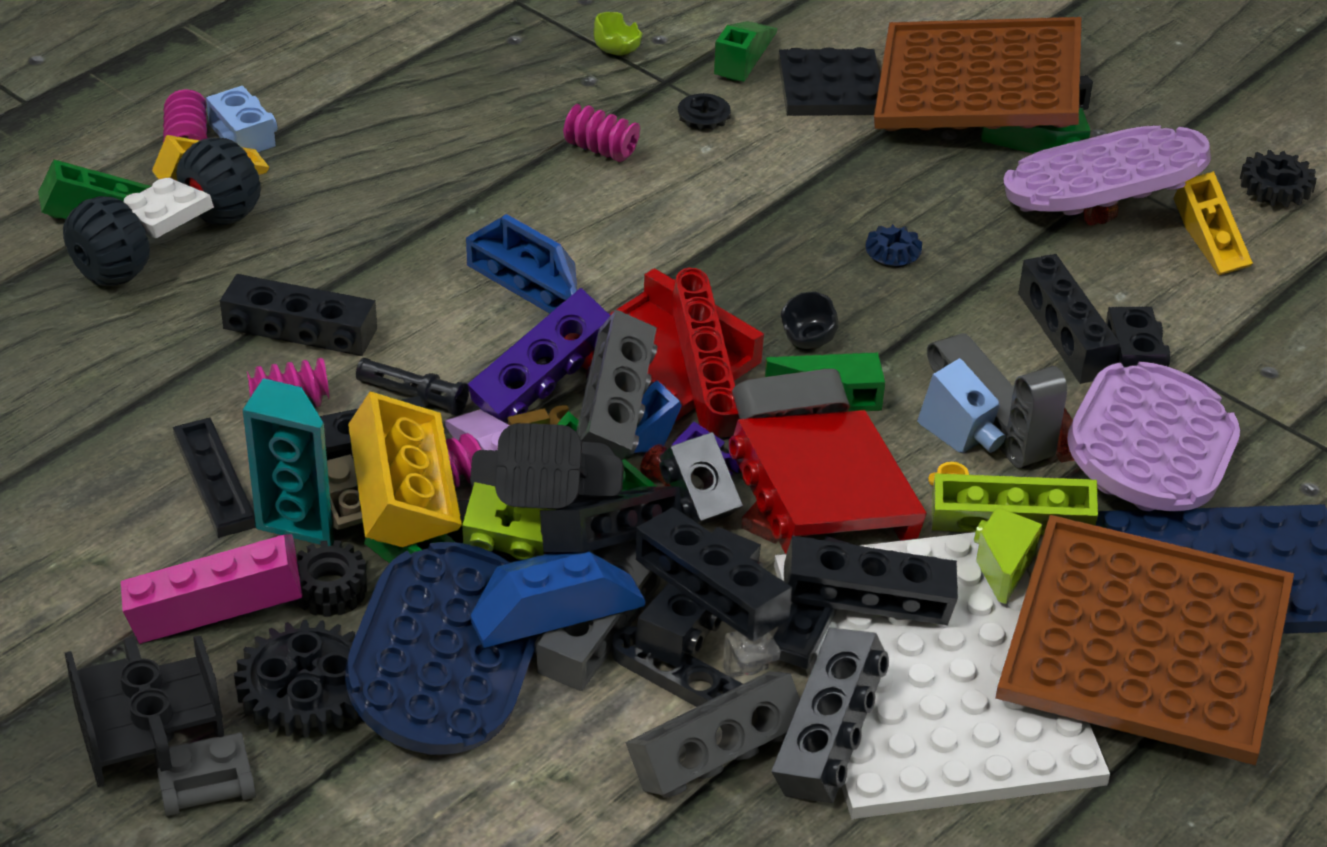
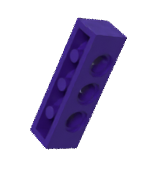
[468,288,611,424]

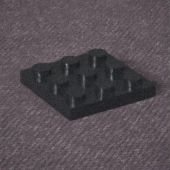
[778,47,880,116]

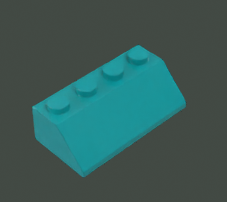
[242,378,334,546]

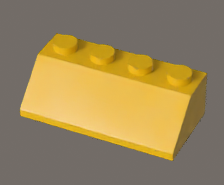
[348,391,462,547]

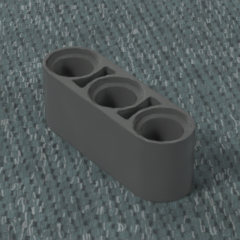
[732,369,849,419]

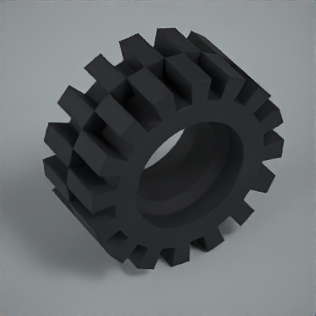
[295,540,367,617]

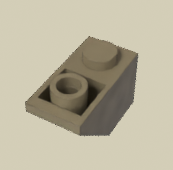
[327,454,363,530]

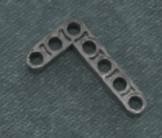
[927,333,1067,468]

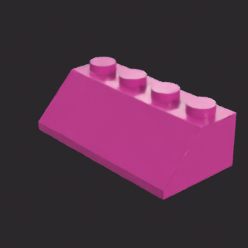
[121,534,302,644]

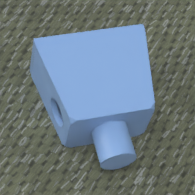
[917,358,1006,453]

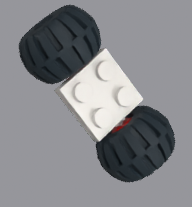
[63,138,261,286]

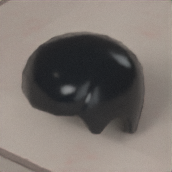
[781,291,839,350]

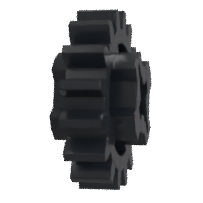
[1240,150,1317,207]

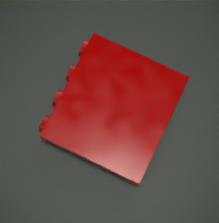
[564,268,764,421]
[729,410,927,555]

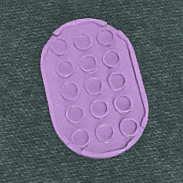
[1004,126,1211,215]
[1067,362,1240,511]

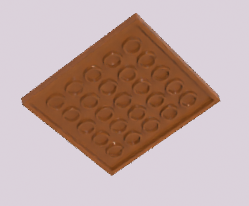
[874,17,1082,131]
[995,515,1294,766]

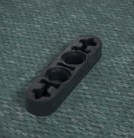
[612,626,754,717]

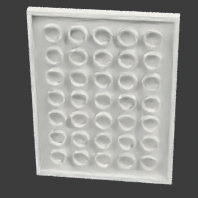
[774,532,1110,819]

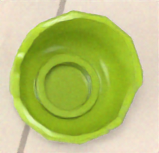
[593,12,643,56]

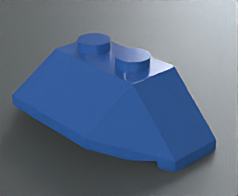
[466,214,577,314]
[470,551,645,648]

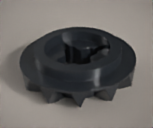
[678,93,731,131]

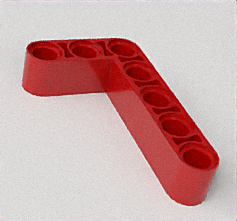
[671,267,740,437]

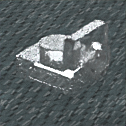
[723,631,780,678]

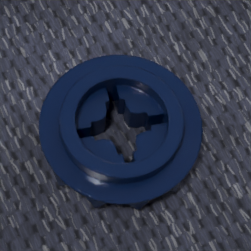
[865,224,922,266]

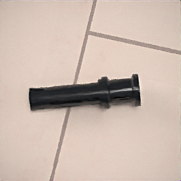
[356,357,469,416]

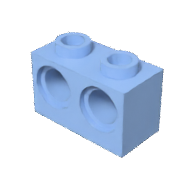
[206,85,277,152]

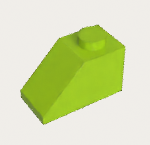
[974,507,1042,604]

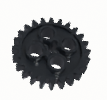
[234,620,358,737]

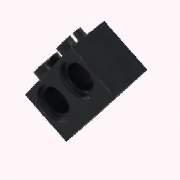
[1106,306,1170,368]

